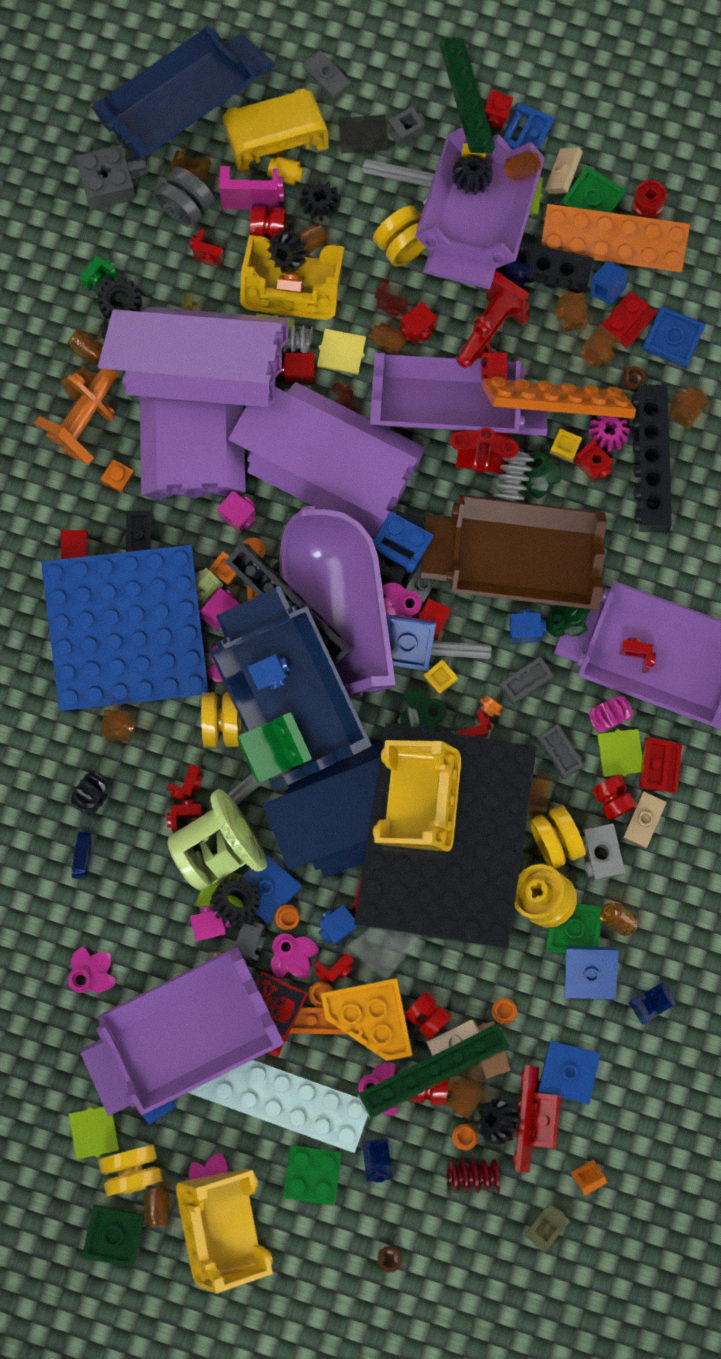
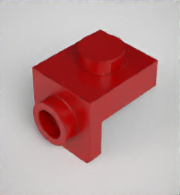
[190,228,224,266]
[619,638,656,673]
[456,709,492,738]
[166,764,204,801]
[166,800,203,833]
[314,953,354,984]

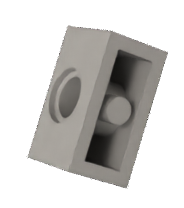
[581,823,625,882]

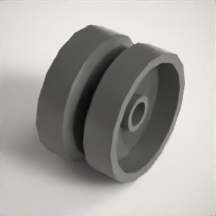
[153,166,215,228]

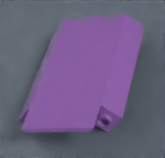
[415,127,545,289]
[98,307,289,408]
[370,353,547,436]
[228,382,425,537]
[140,396,246,500]
[554,580,721,729]
[80,946,284,1116]

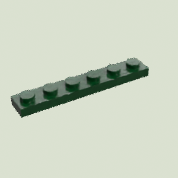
[439,38,495,154]
[358,1024,510,1119]

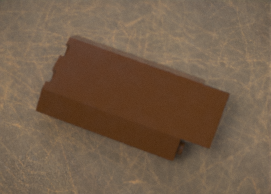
[421,495,607,610]

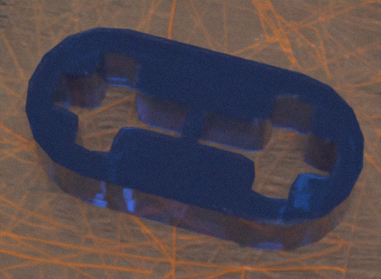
[72,831,92,880]

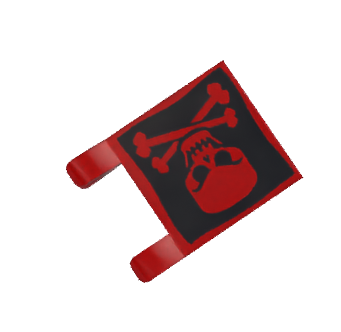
[256,972,308,1057]

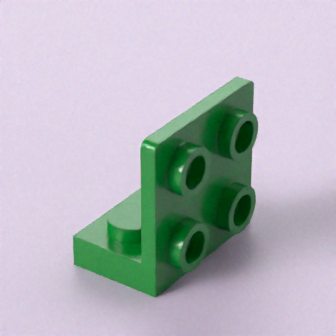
[237,712,312,783]

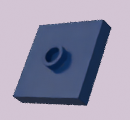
[642,306,706,368]
[386,614,436,671]
[238,852,302,924]
[564,946,618,999]
[538,1041,601,1105]

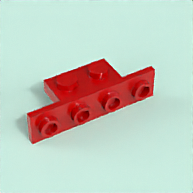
[513,1065,561,1173]

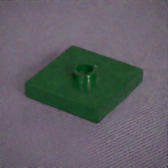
[82,1204,146,1269]

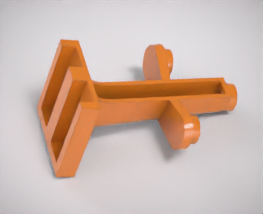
[34,369,119,465]

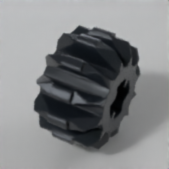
[452,154,492,195]
[300,180,340,222]
[267,231,309,272]
[71,771,112,816]
[476,1099,521,1145]

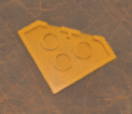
[321,978,412,1061]

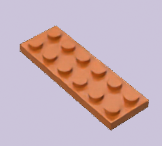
[541,204,690,272]
[482,377,636,418]

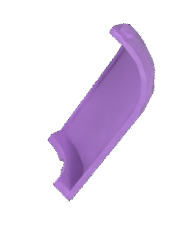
[279,506,396,699]

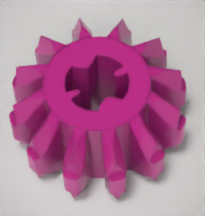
[588,415,630,454]
[588,695,633,732]

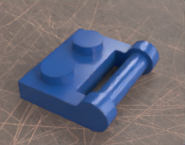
[501,103,554,151]
[373,511,434,574]

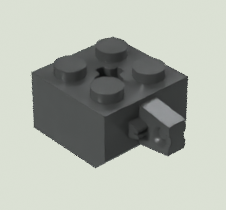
[75,144,148,211]

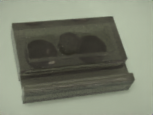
[338,115,388,154]

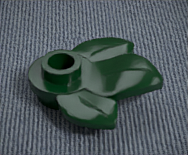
[521,451,561,499]
[546,605,591,637]
[398,691,447,731]

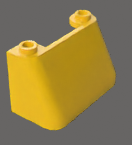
[222,89,329,174]
[240,235,344,320]
[373,740,461,851]
[176,1169,273,1294]

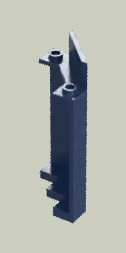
[91,25,276,161]
[210,586,372,791]
[262,724,428,878]

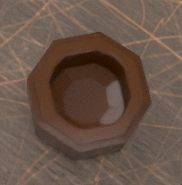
[621,366,647,392]
[377,1246,402,1272]

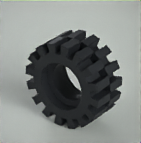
[97,276,142,319]
[210,876,261,926]

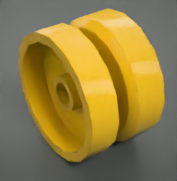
[373,205,426,267]
[201,692,242,748]
[529,805,586,869]
[515,864,577,928]
[98,1145,163,1197]

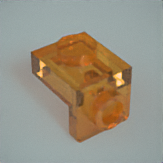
[170,151,211,183]
[528,778,551,816]

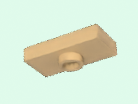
[545,147,583,194]
[623,792,667,849]
[426,1019,479,1055]

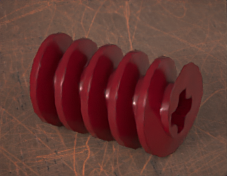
[446,1159,500,1193]

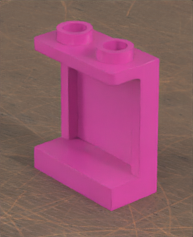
[219,166,284,210]

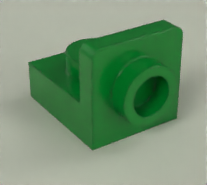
[79,256,117,292]

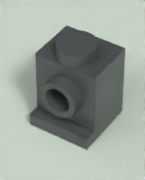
[388,106,426,149]
[234,921,266,962]

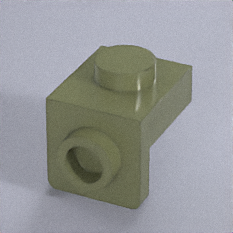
[524,1204,570,1253]

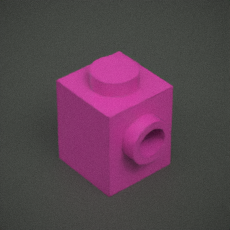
[217,491,256,534]
[200,588,239,632]
[190,905,231,941]

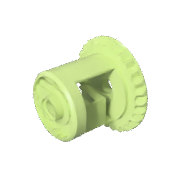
[168,789,267,891]

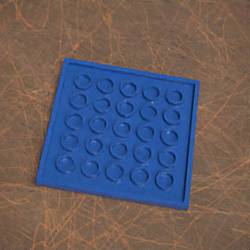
[41,545,209,711]

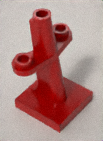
[456,271,530,369]
[450,427,519,475]

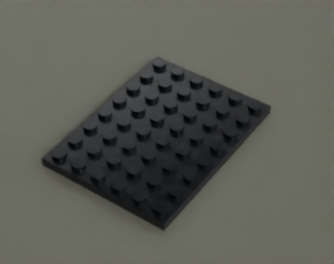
[354,723,537,950]

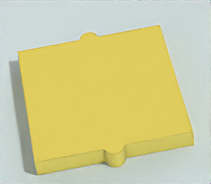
[317,329,366,375]

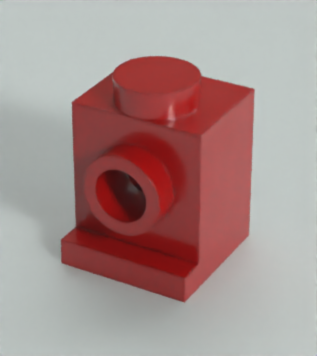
[481,352,507,380]
[574,439,614,483]

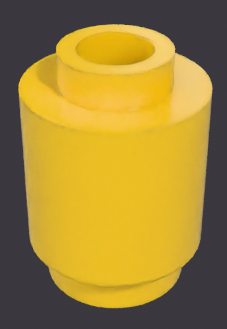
[267,157,304,186]

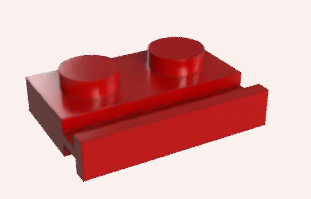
[600,291,658,350]
[639,737,683,794]

